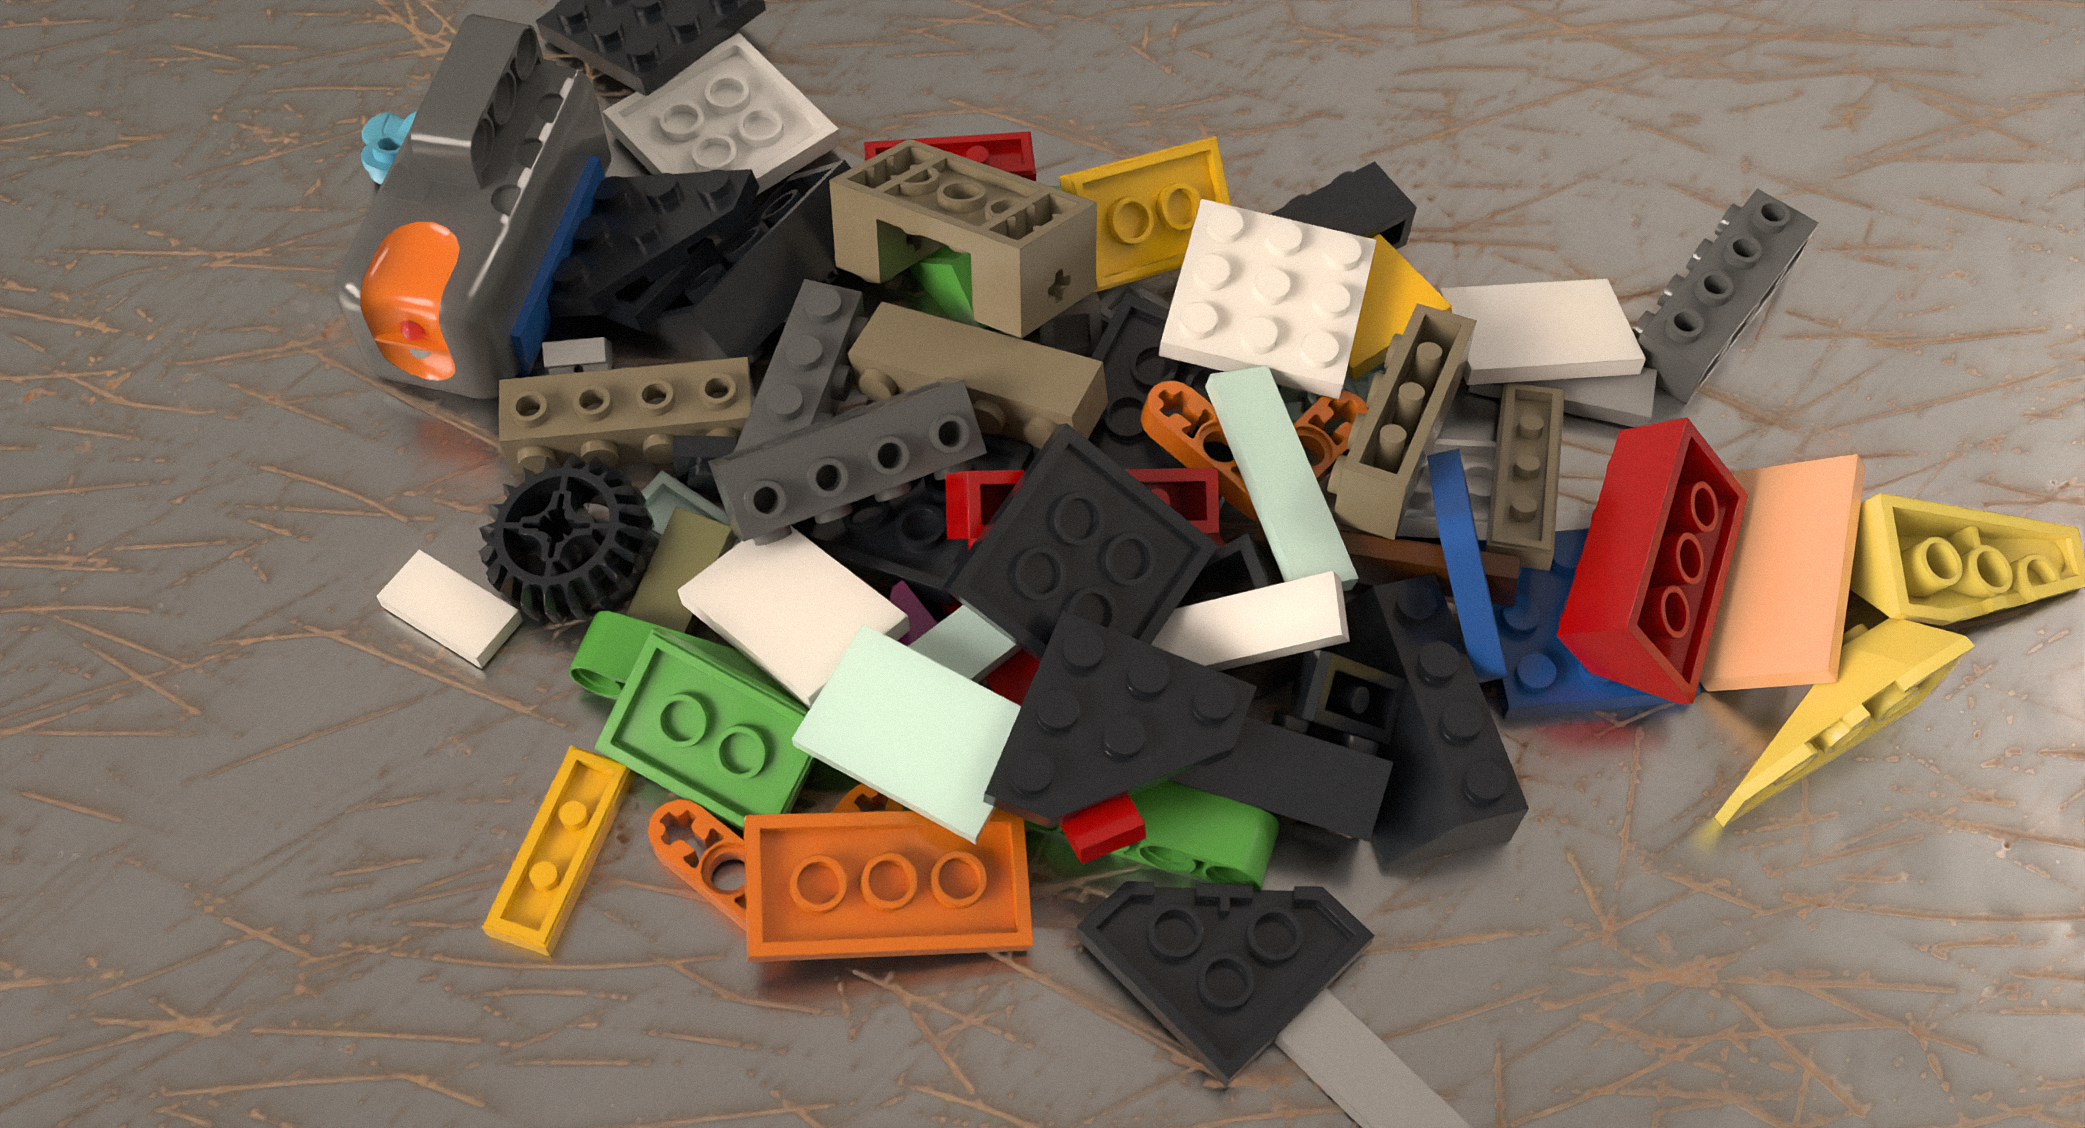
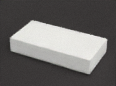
[376,550,523,669]

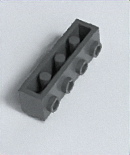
[1632,188,1819,405]
[734,279,870,452]
[708,377,987,546]

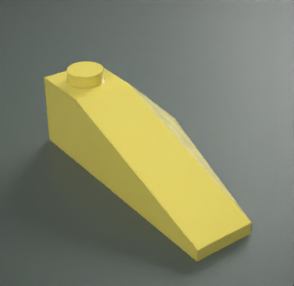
[1849,493,2085,626]
[1715,618,1975,827]

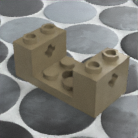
[829,139,1097,339]

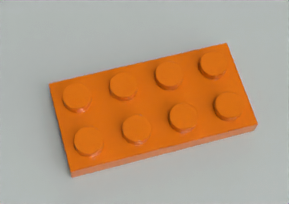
[744,808,1033,962]

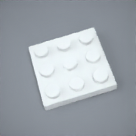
[602,33,840,196]
[1158,199,1376,399]

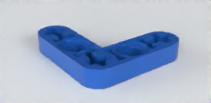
[1427,448,1508,683]

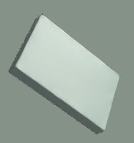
[792,624,1021,844]

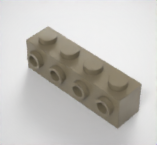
[848,301,1108,449]
[1327,303,1477,540]
[499,357,755,475]

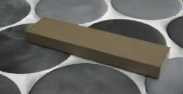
[1485,382,1565,571]

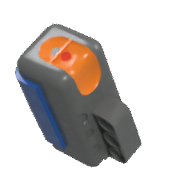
[334,14,611,399]

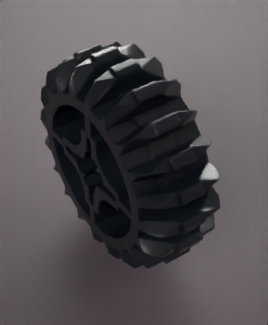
[478,453,655,625]

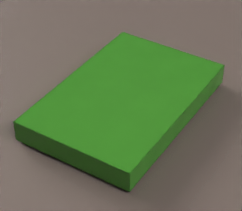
[594,627,817,831]

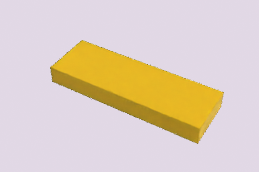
[482,745,636,957]

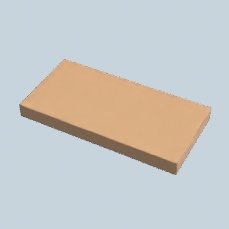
[1699,454,1866,691]

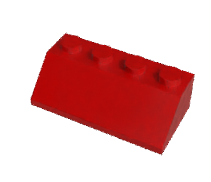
[1556,417,1748,705]

